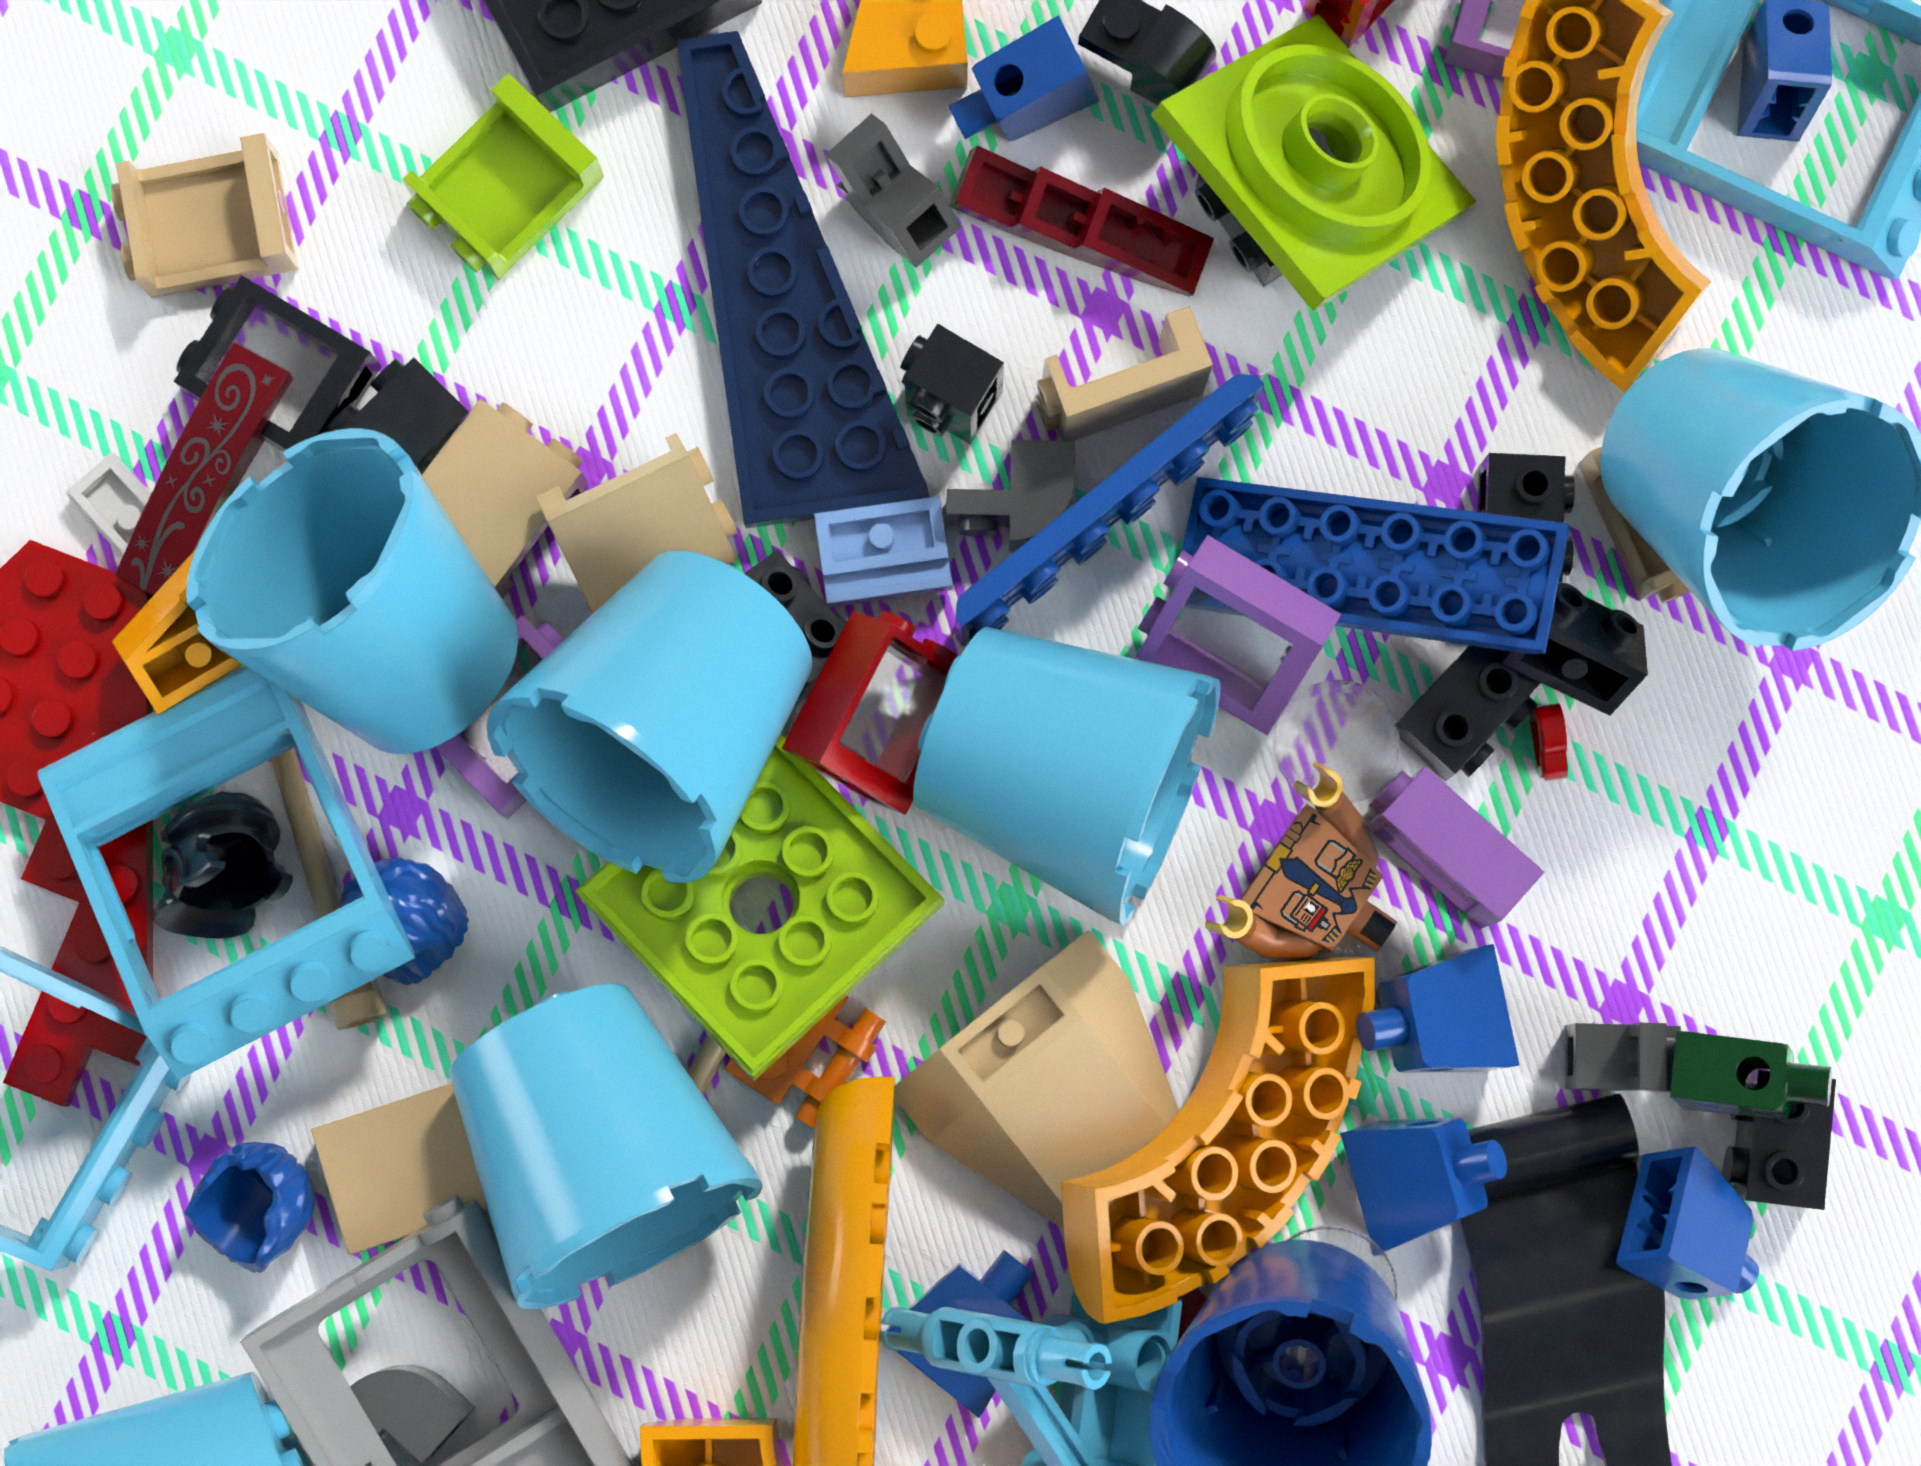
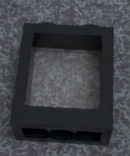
[173,275,382,452]

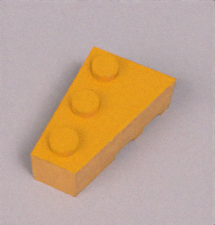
[842,0,968,98]
[112,548,243,715]

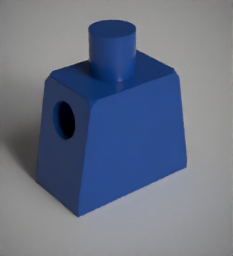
[1737,0,1832,142]
[948,15,1100,141]
[1356,944,1520,1073]
[1340,1117,1507,1255]
[1616,1146,1759,1300]
[880,1250,1034,1418]

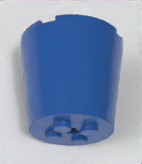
[1149,1240,1432,1466]

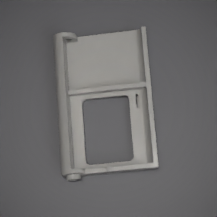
[240,1195,633,1466]

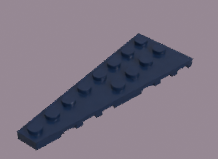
[676,31,929,529]

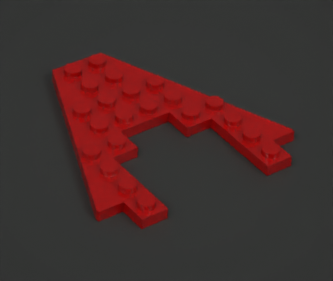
[0,539,153,1107]

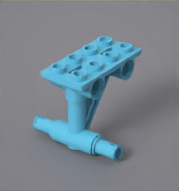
[880,1287,1182,1466]

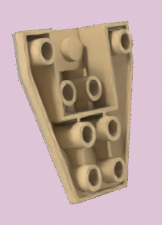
[894,930,1179,1229]

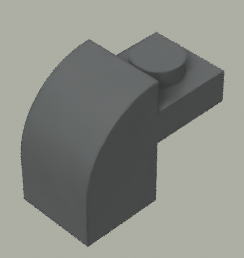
[825,113,962,268]
[946,440,1075,552]
[1565,1022,1681,1092]
[350,1365,477,1464]

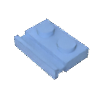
[814,496,953,607]

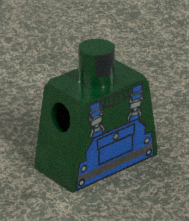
[1670,1030,1832,1119]

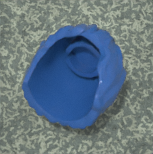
[338,857,469,985]
[184,1142,315,1273]

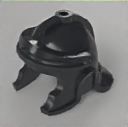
[151,791,293,939]

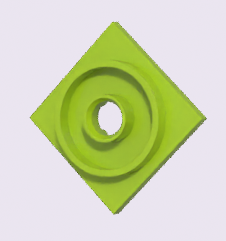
[1151,14,1477,311]
[575,734,945,1081]

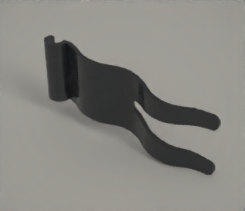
[1460,1093,1672,1466]

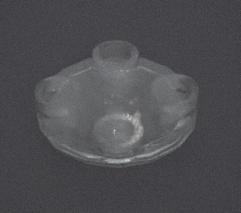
[1272,679,1401,803]

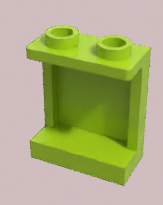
[402,73,604,280]

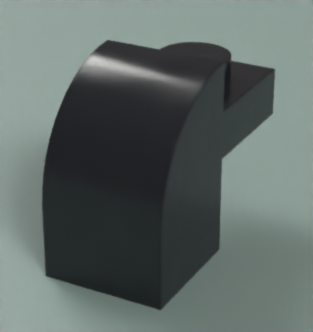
[1078,0,1217,105]

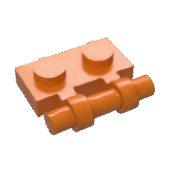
[724,996,887,1129]

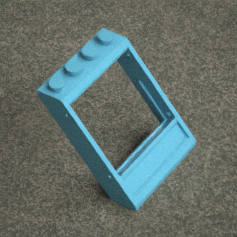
[1636,0,1921,280]
[38,665,415,1080]
[0,946,192,1271]

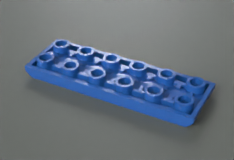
[955,374,1264,646]
[1182,477,1570,654]

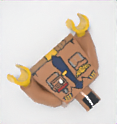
[1205,762,1398,960]

